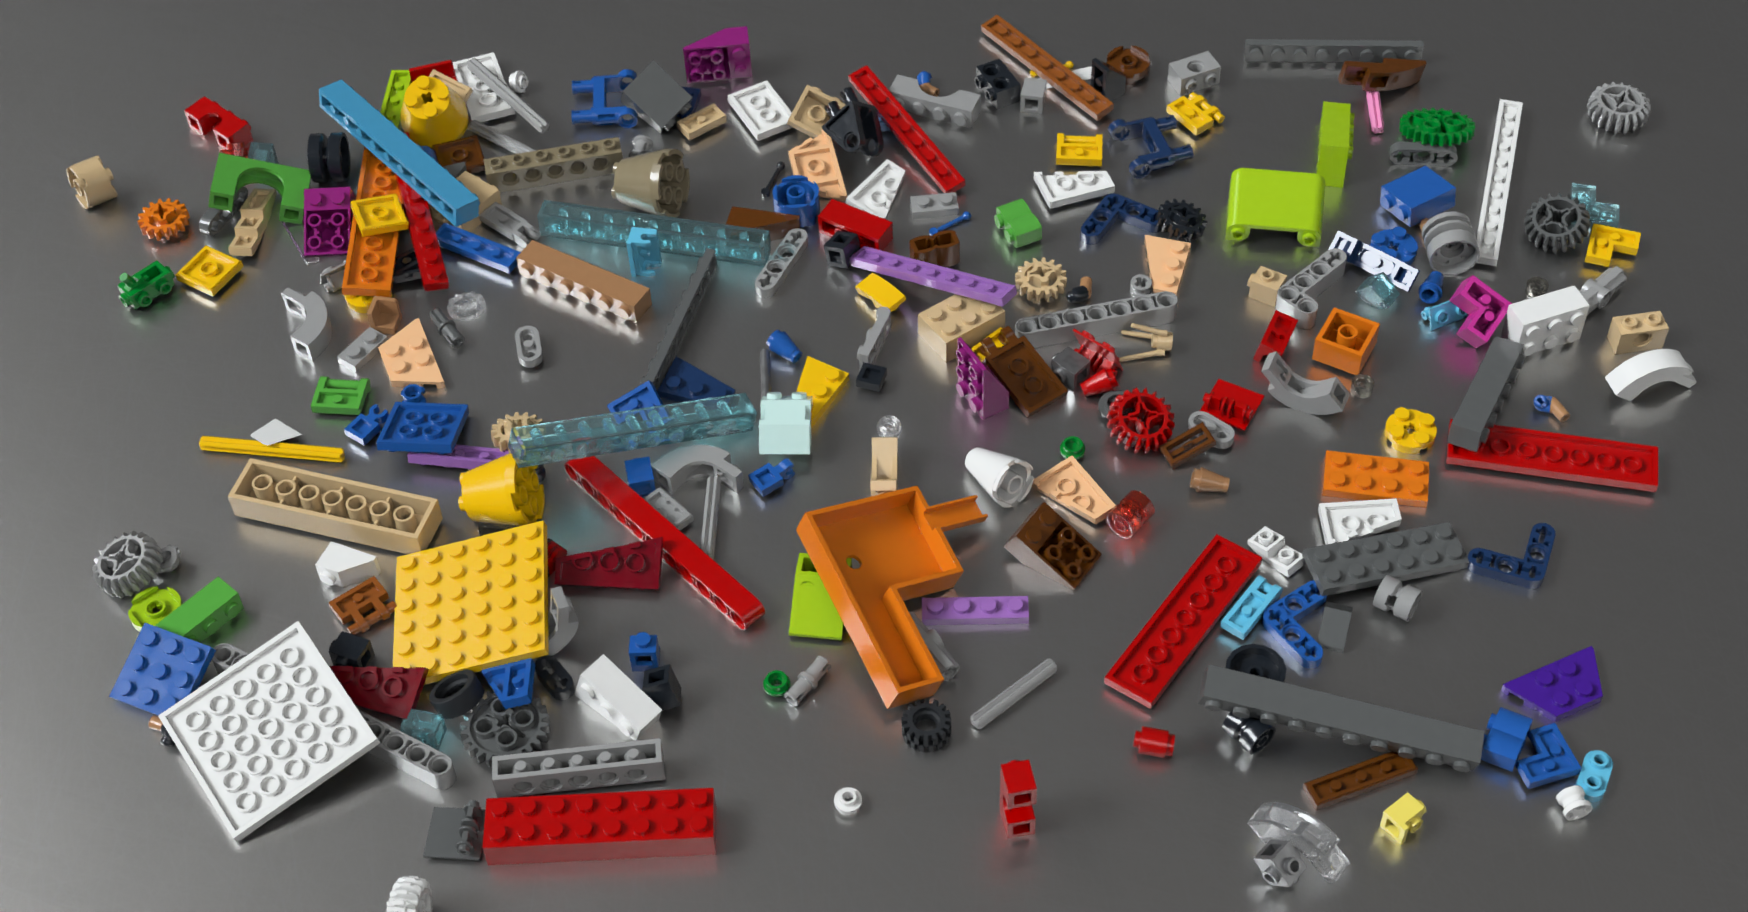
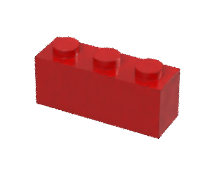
[818,199,893,251]

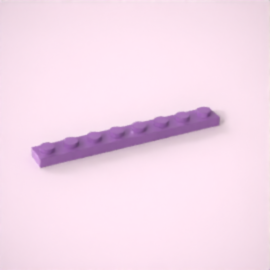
[850,246,1017,307]

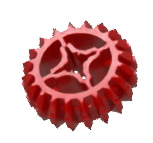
[1107,387,1175,454]

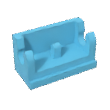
[626,227,662,277]

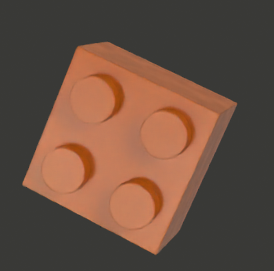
[1312,307,1380,376]

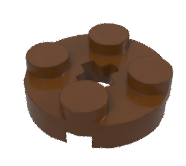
[1107,46,1150,85]

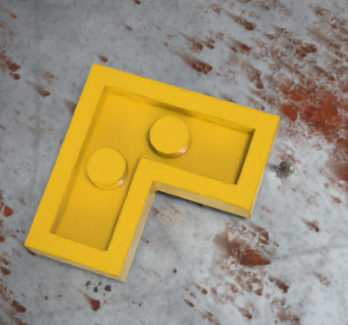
[1585,223,1641,267]

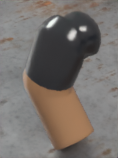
[1066,276,1092,304]
[148,715,175,747]

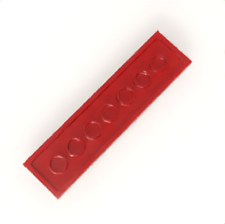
[1446,419,1658,492]
[1104,534,1262,709]

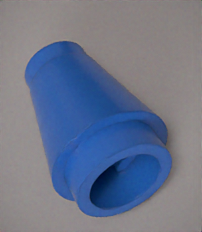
[1418,271,1444,304]
[767,330,803,364]

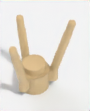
[1119,323,1173,362]

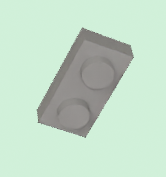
[910,192,959,219]
[337,327,388,373]

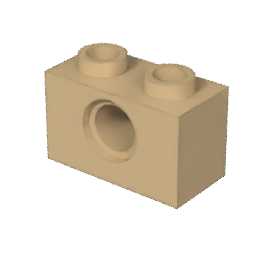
[1607,311,1669,355]

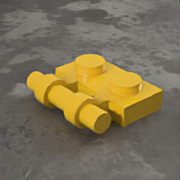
[1166,92,1225,136]

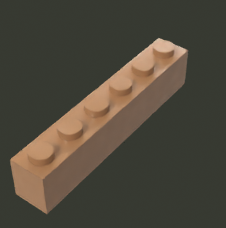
[516,240,652,323]

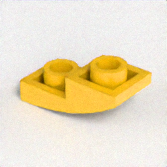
[855,273,906,312]

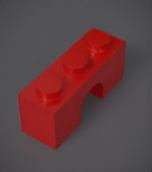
[184,96,253,154]
[1000,759,1037,839]

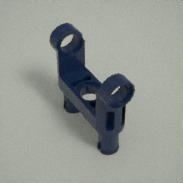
[1108,115,1194,179]

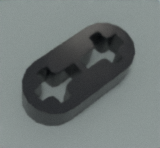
[535,655,575,700]

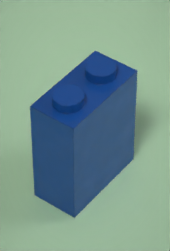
[1380,166,1456,227]

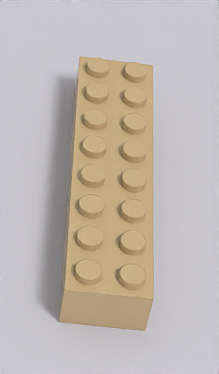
[228,458,443,554]

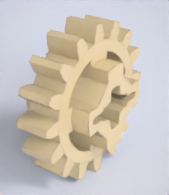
[1015,257,1067,302]
[491,412,546,453]

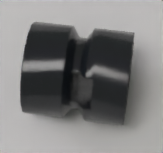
[1222,712,1276,755]

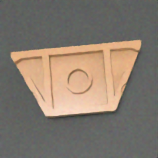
[788,129,847,201]
[378,318,446,389]

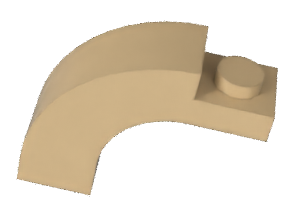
[870,437,898,496]

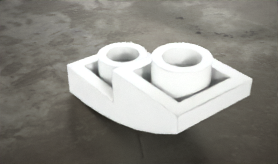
[1247,526,1306,578]

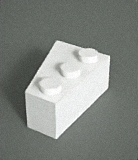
[575,654,662,741]

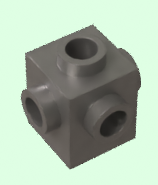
[1253,839,1307,887]

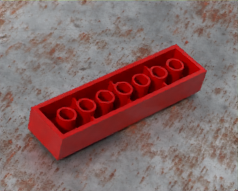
[483,788,716,866]

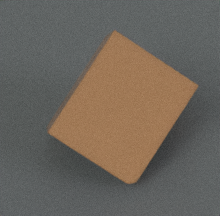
[367,296,402,335]

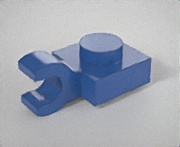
[748,458,795,497]

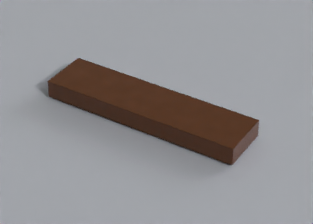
[1303,751,1418,811]

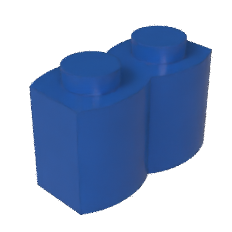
[1481,707,1533,772]

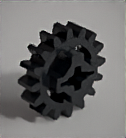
[1155,199,1207,242]

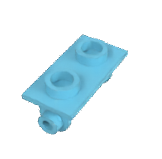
[1421,301,1469,331]

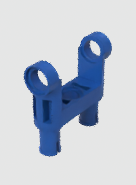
[571,69,638,129]

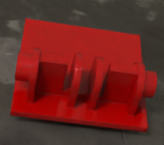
[1072,329,1123,376]
[1200,379,1265,431]

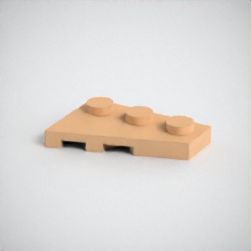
[1144,235,1191,296]

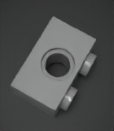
[1168,51,1221,96]

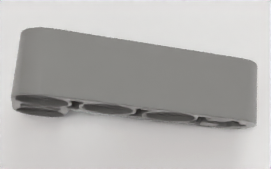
[1275,248,1347,330]

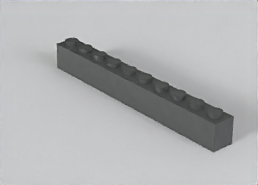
[1198,664,1485,772]

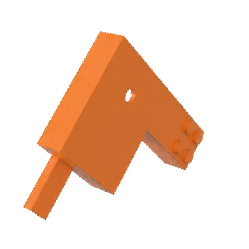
[796,485,988,709]

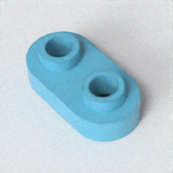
[1576,750,1613,803]

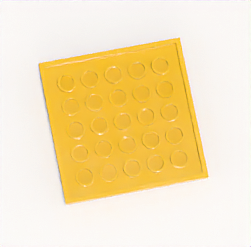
[393,521,549,685]

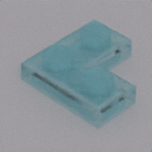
[1570,183,1620,228]

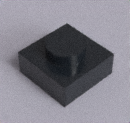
[856,363,887,392]

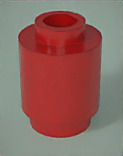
[1133,726,1175,758]

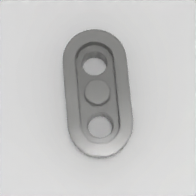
[515,326,543,368]
[1188,411,1235,449]

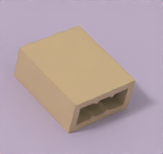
[427,171,502,232]

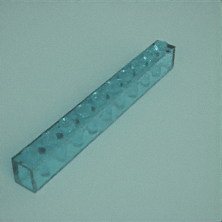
[537,200,771,267]
[508,393,757,468]

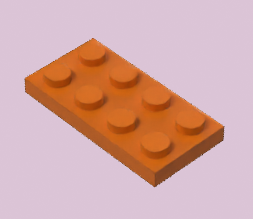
[1322,450,1429,508]

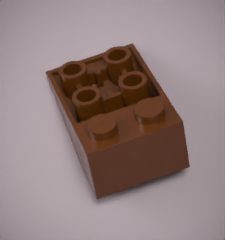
[1003,502,1102,590]

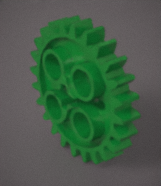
[1399,108,1475,147]

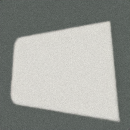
[250,418,302,446]

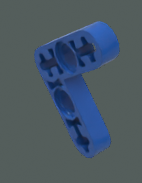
[1262,580,1327,669]

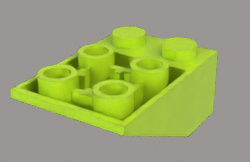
[789,553,852,640]

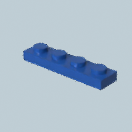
[436,222,521,274]

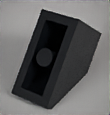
[1091,58,1126,101]

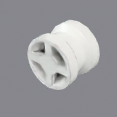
[1556,785,1592,821]

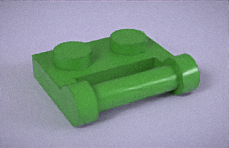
[310,376,371,415]

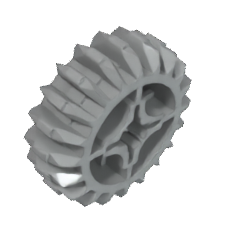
[1587,82,1651,134]
[92,531,164,599]

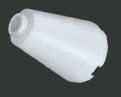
[965,447,1034,508]

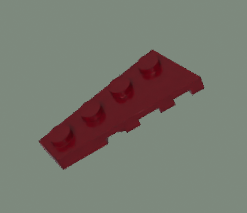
[554,537,664,590]
[330,666,429,721]

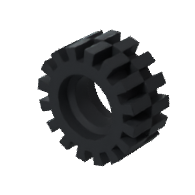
[901,698,951,752]

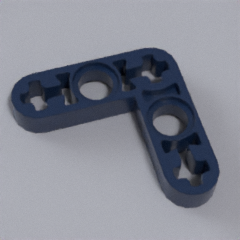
[1080,193,1162,245]
[1468,523,1556,589]

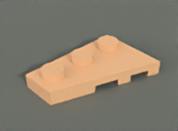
[1032,456,1117,525]

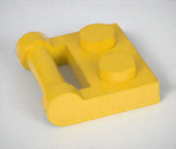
[1056,133,1103,166]

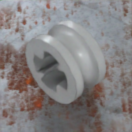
[1130,274,1152,297]

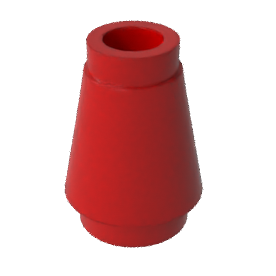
[1080,368,1119,397]

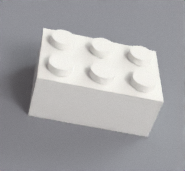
[1501,285,1590,356]

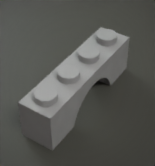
[889,74,981,128]

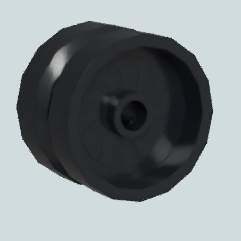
[307,132,351,183]
[1225,644,1286,683]

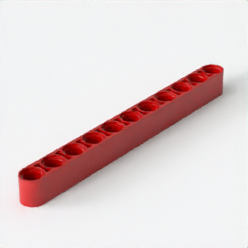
[564,449,765,630]

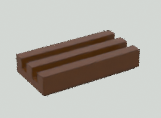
[1159,422,1217,470]

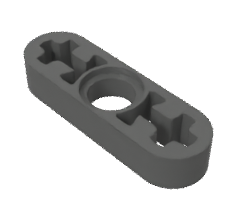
[1389,142,1457,166]
[199,186,248,236]

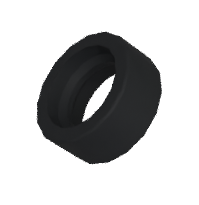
[429,669,485,719]

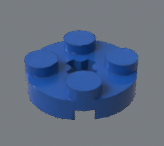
[1370,227,1418,265]

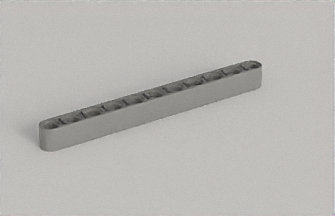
[212,643,457,790]

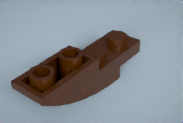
[1338,58,1427,91]

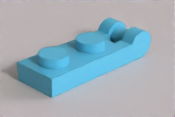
[1220,575,1283,640]

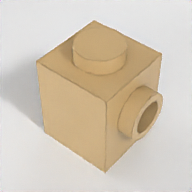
[1247,266,1287,307]

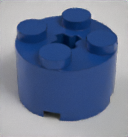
[772,175,820,227]

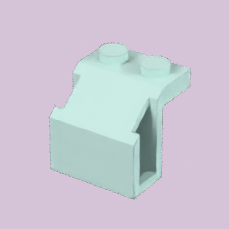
[759,392,813,454]

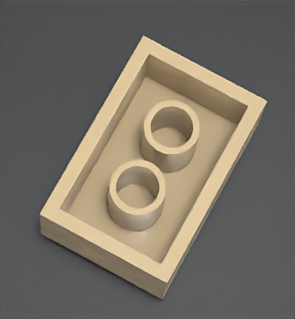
[918,294,1005,363]

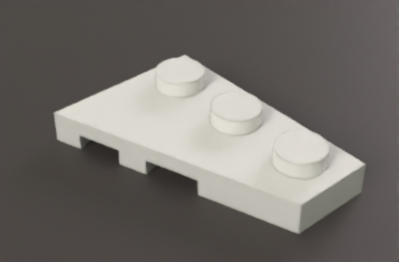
[1034,171,1115,209]

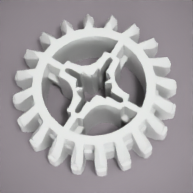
[386,876,433,912]

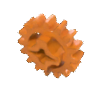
[137,198,190,241]

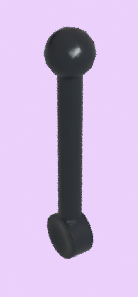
[761,161,785,198]

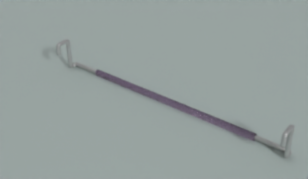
[278,211,319,265]

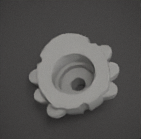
[158,545,181,573]

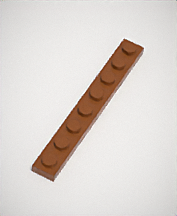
[981,15,1114,121]

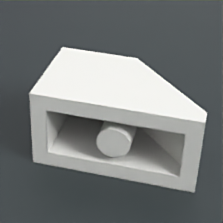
[315,541,381,588]

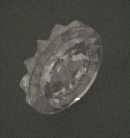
[447,290,486,321]

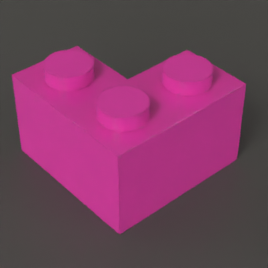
[1449,275,1512,348]

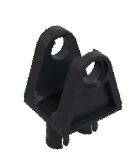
[822,87,884,157]

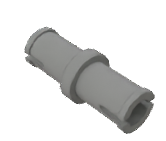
[784,655,831,706]

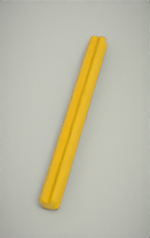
[199,436,345,463]

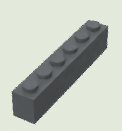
[1447,336,1526,452]

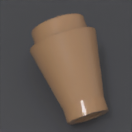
[1190,467,1230,493]

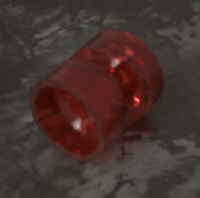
[1106,490,1155,539]

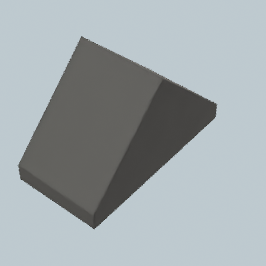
[1317,601,1353,653]

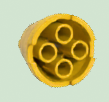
[400,76,469,150]
[458,450,545,527]

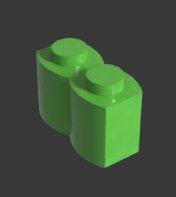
[994,198,1042,248]

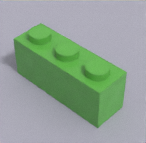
[155,577,244,643]

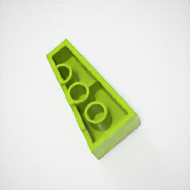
[1316,101,1354,188]

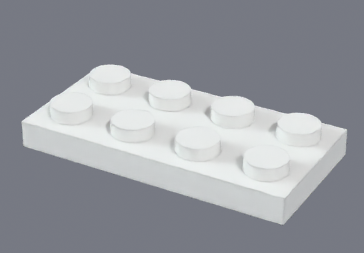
[452,52,516,123]

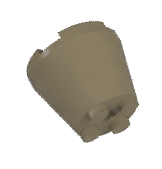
[611,149,690,219]

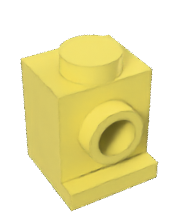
[1380,792,1427,845]

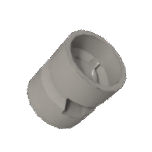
[1373,575,1423,622]

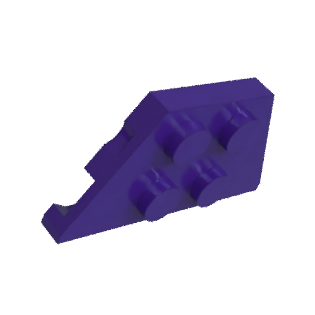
[1501,646,1603,722]

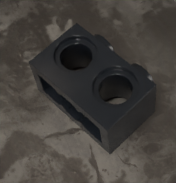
[974,58,1021,109]

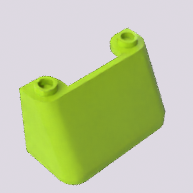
[1225,168,1325,247]

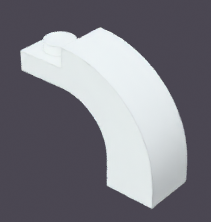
[1605,349,1697,402]

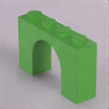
[208,153,311,225]

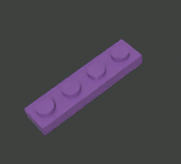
[407,445,509,470]
[922,596,1029,626]

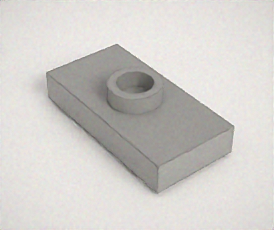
[643,487,694,531]

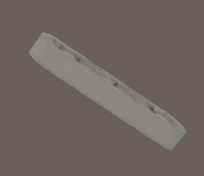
[755,228,808,298]

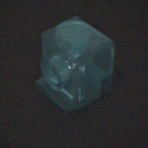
[400,709,447,750]

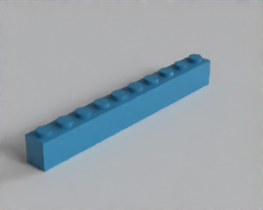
[319,79,480,227]

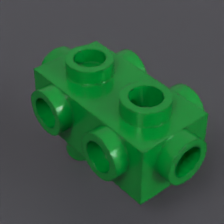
[117,260,175,310]

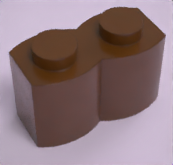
[909,230,960,267]

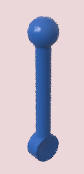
[929,211,971,236]

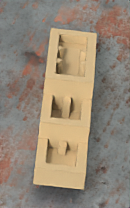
[228,188,277,256]

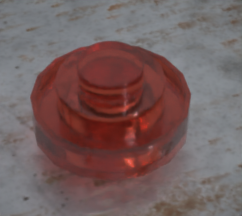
[219,142,254,158]

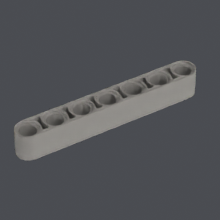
[1015,291,1178,348]

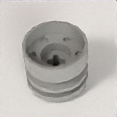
[1421,211,1480,276]

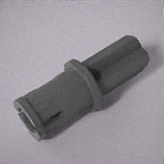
[429,308,465,348]

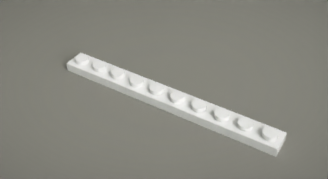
[1476,99,1523,266]

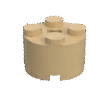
[66,155,117,209]

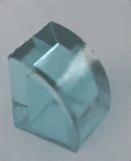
[248,142,279,164]
[1355,272,1400,309]

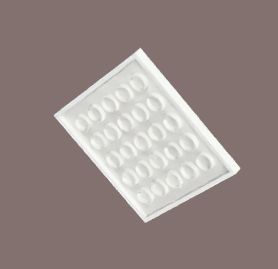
[158,621,380,842]

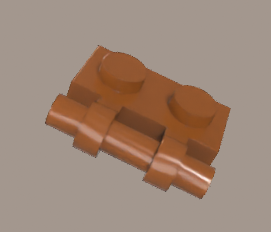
[328,576,397,635]

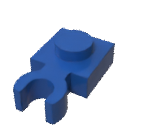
[344,404,389,446]

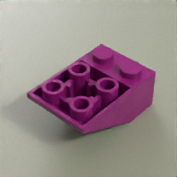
[683,26,752,83]
[304,187,356,256]
[956,337,1009,420]

